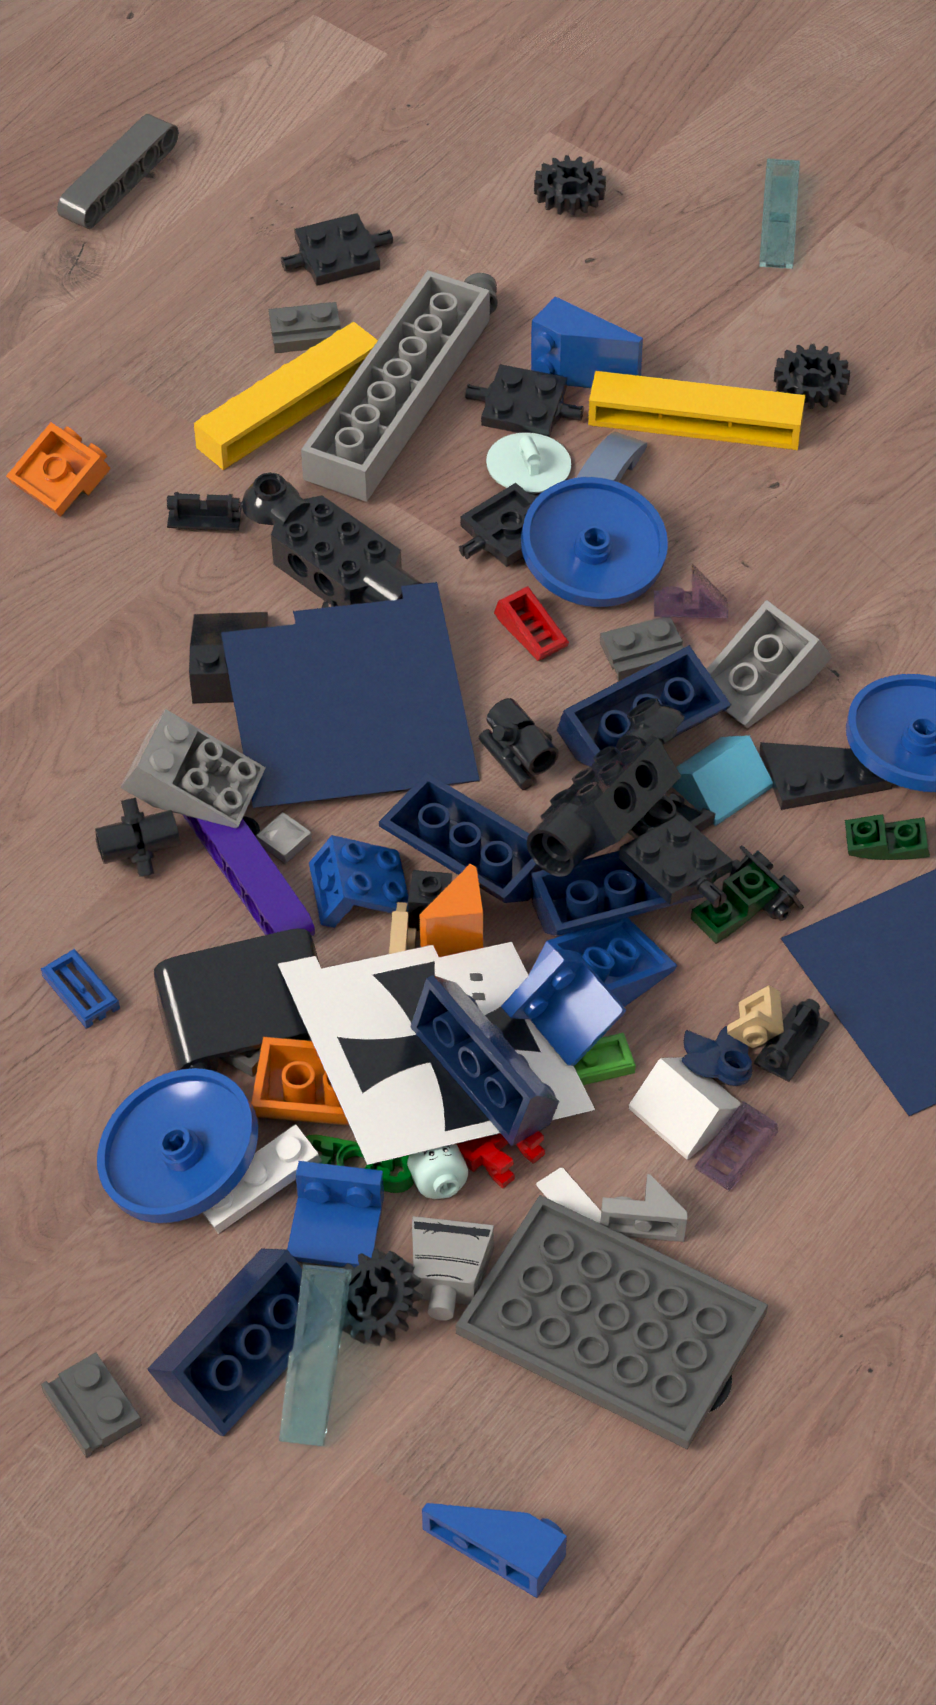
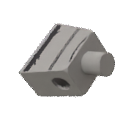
[412,1216,494,1320]

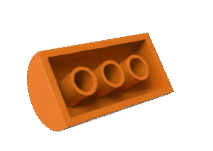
[251,1037,350,1126]

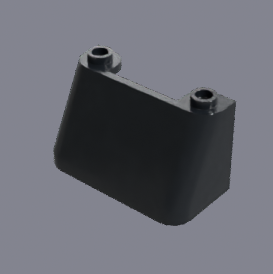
[153,928,320,1072]

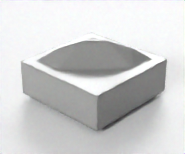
[256,812,312,864]

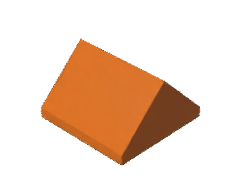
[420,864,483,957]

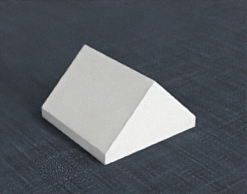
[629,1057,746,1160]

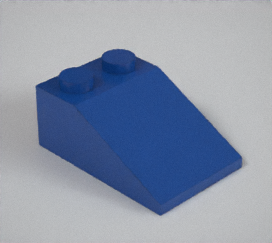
[531,296,643,388]
[529,918,677,1007]

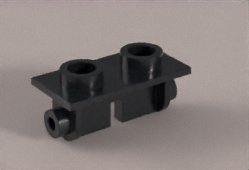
[167,492,242,531]
[729,845,804,921]
[754,999,830,1082]

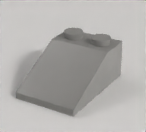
[707,600,832,728]

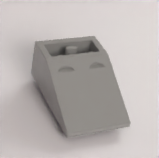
[120,709,266,828]

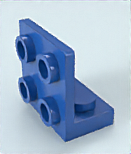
[309,835,409,928]
[501,948,626,1066]
[287,1161,384,1267]

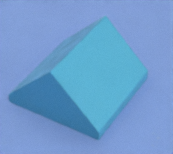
[672,735,773,826]

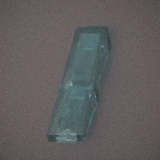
[759,159,800,269]
[279,1264,352,1446]

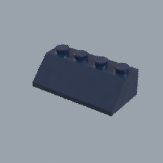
[557,645,731,767]
[379,773,543,903]
[531,850,704,936]
[410,975,559,1146]
[147,1248,334,1436]

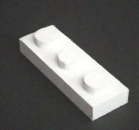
[203,1124,322,1234]

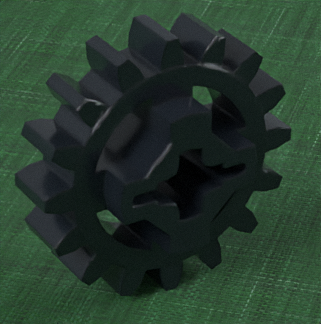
[534,155,606,216]
[773,344,850,409]
[331,1249,423,1346]

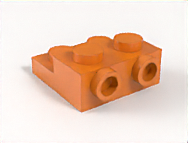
[6,422,111,517]

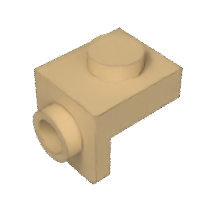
[727,985,784,1048]

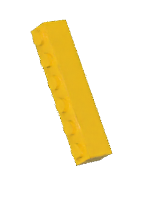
[194,322,378,470]
[588,371,805,450]

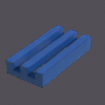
[41,949,120,1029]

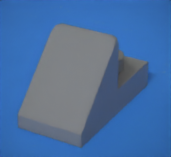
[600,1174,687,1242]

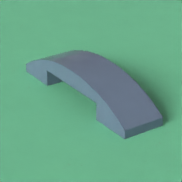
[576,431,647,482]

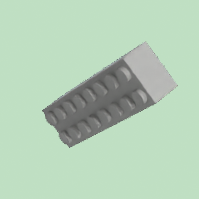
[301,270,490,502]

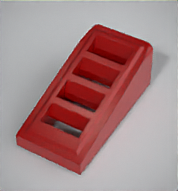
[494,586,569,661]

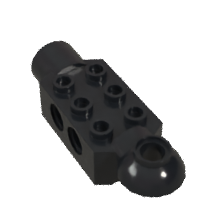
[241,472,423,606]
[527,698,685,876]

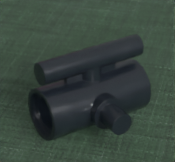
[478,698,559,790]
[95,797,180,877]

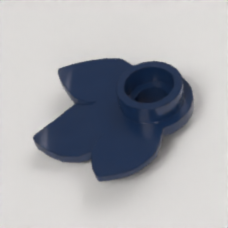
[682,1026,753,1086]

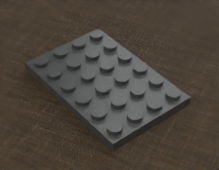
[456,1195,768,1450]

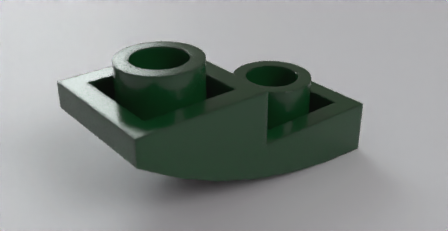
[845,814,930,860]
[691,862,779,944]

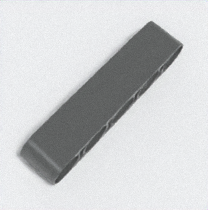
[57,114,179,229]

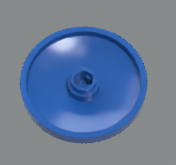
[521,477,668,607]
[846,674,936,792]
[97,1068,258,1223]

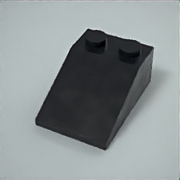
[189,612,268,704]

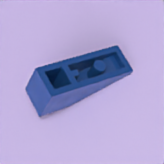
[422,1503,567,1598]

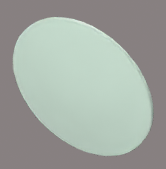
[486,433,571,494]

